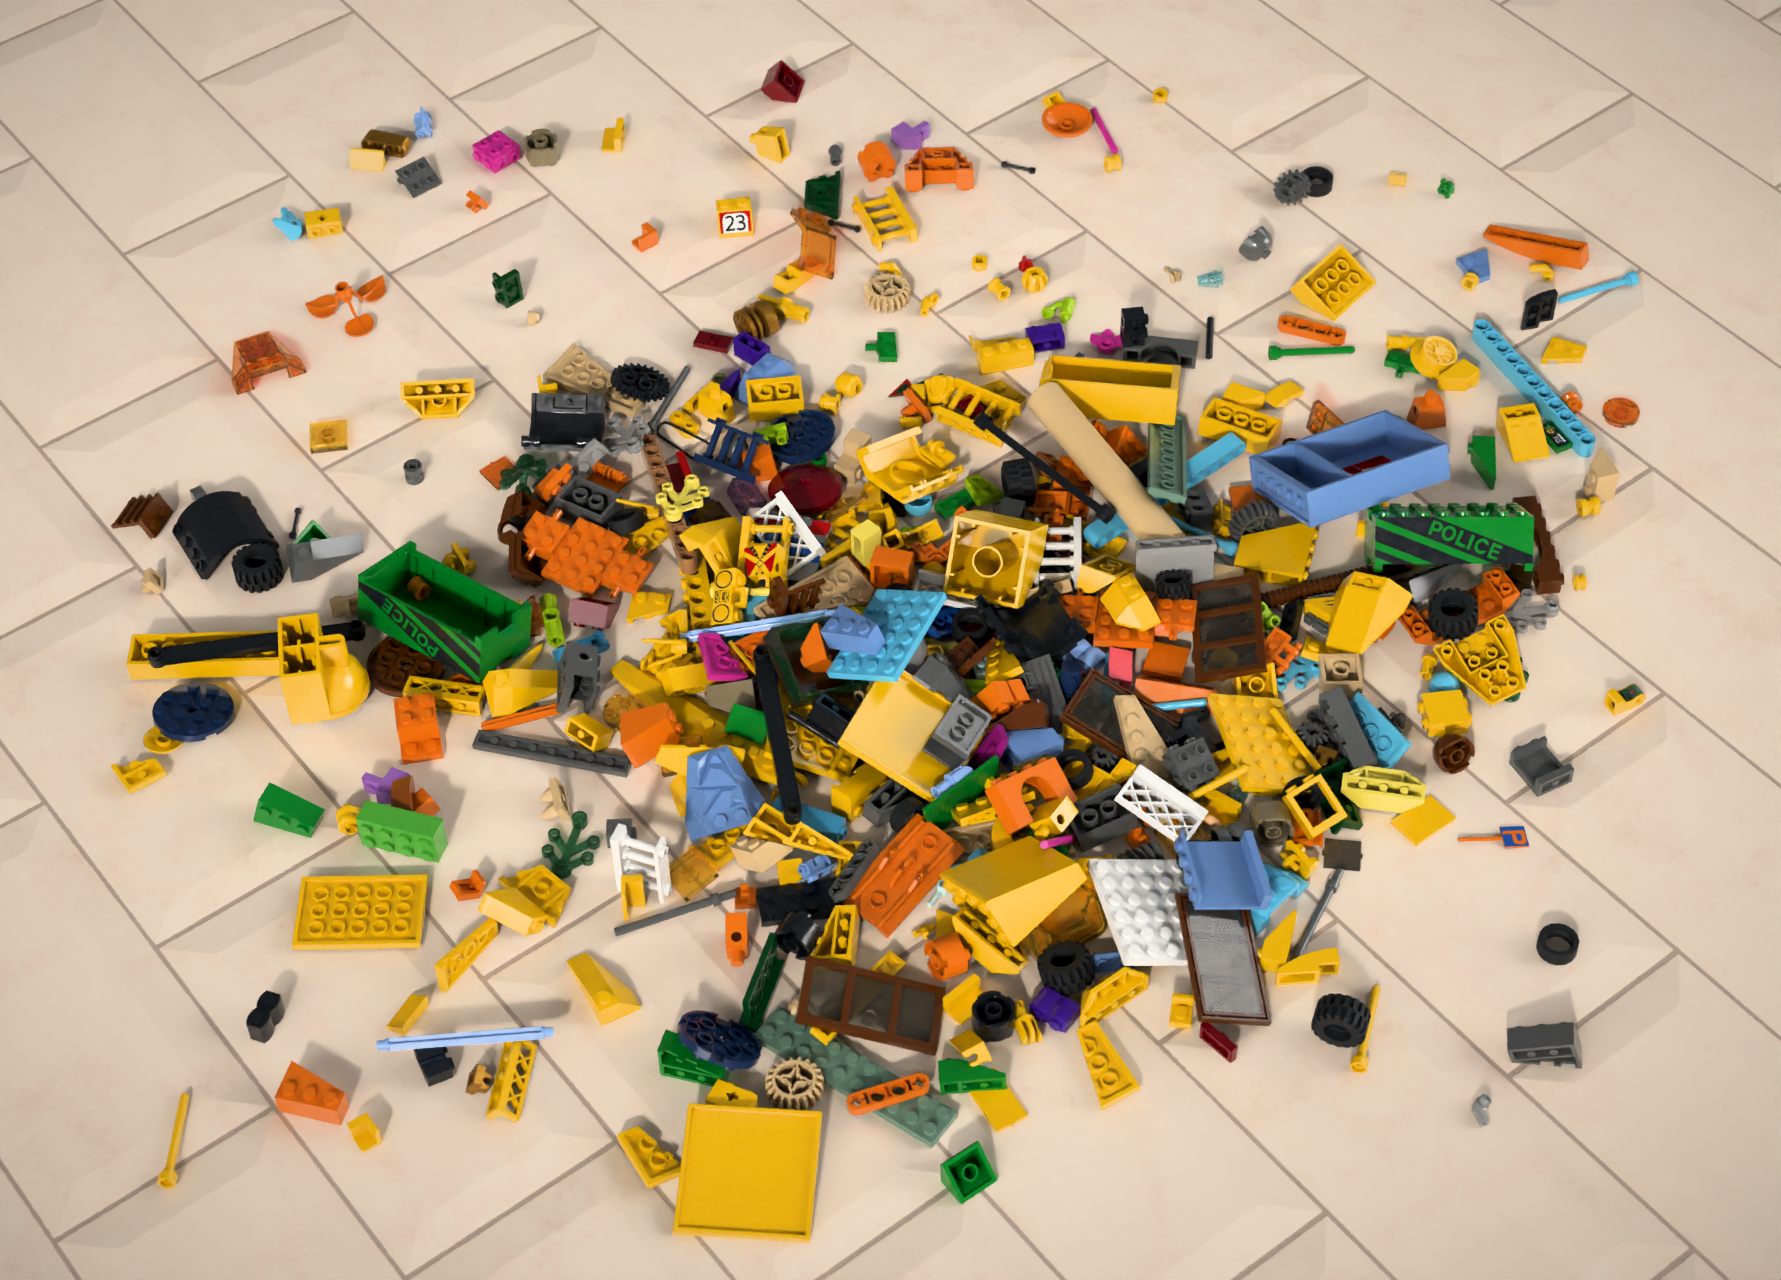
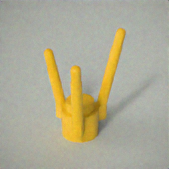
[616,498,659,523]
[642,638,687,668]

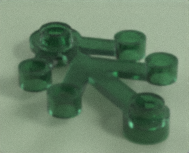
[499,454,548,496]
[541,811,600,879]

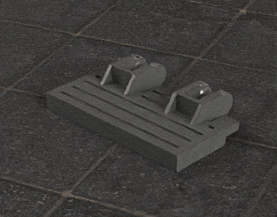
[1006,654,1067,734]

